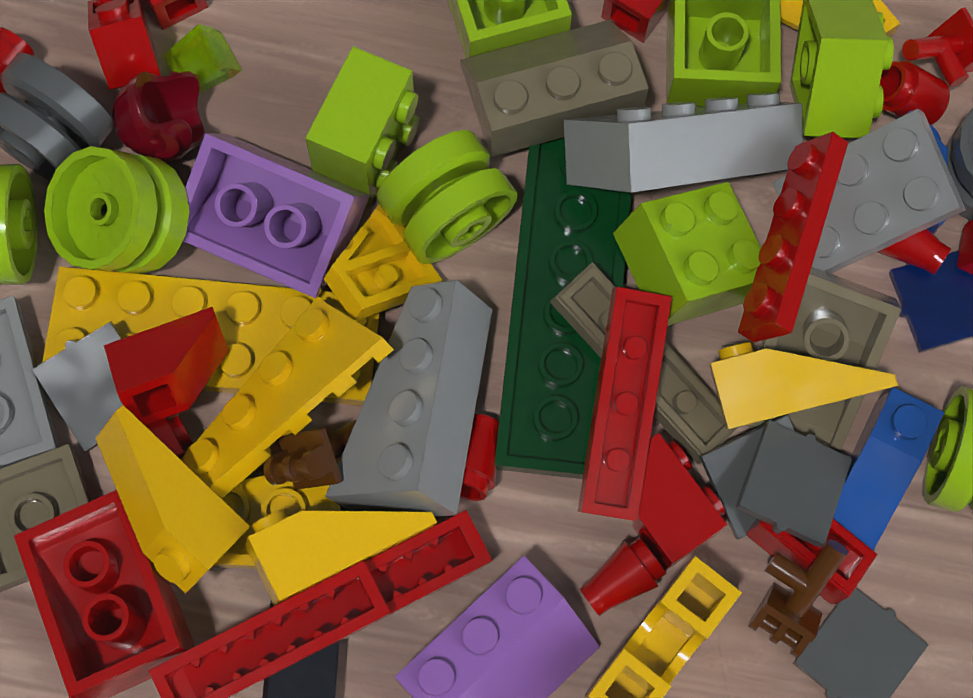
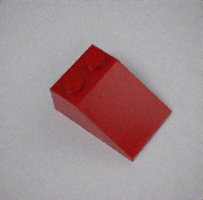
[14,490,195,698]

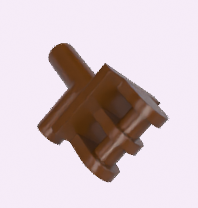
[264,420,356,490]
[748,540,848,658]

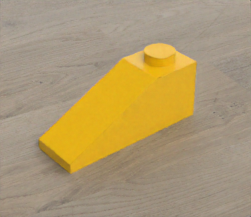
[709,342,898,430]
[95,405,250,594]
[245,509,437,606]

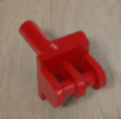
[902,7,973,87]

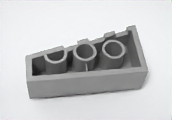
[564,92,803,193]
[325,280,492,516]

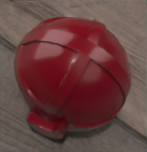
[112,71,205,162]

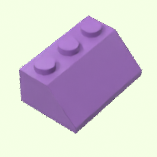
[183,133,370,298]
[395,556,600,698]

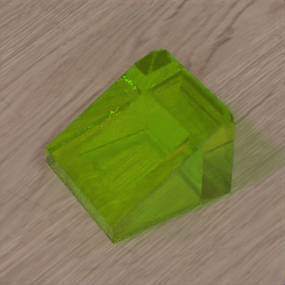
[163,24,242,93]

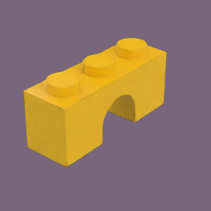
[584,556,742,698]

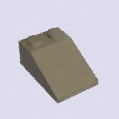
[747,267,902,452]

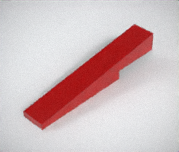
[148,510,493,698]

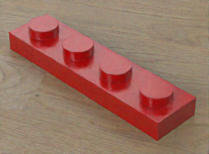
[738,131,848,343]
[577,287,672,521]

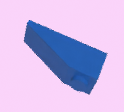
[833,387,944,550]

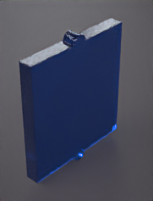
[889,250,973,353]

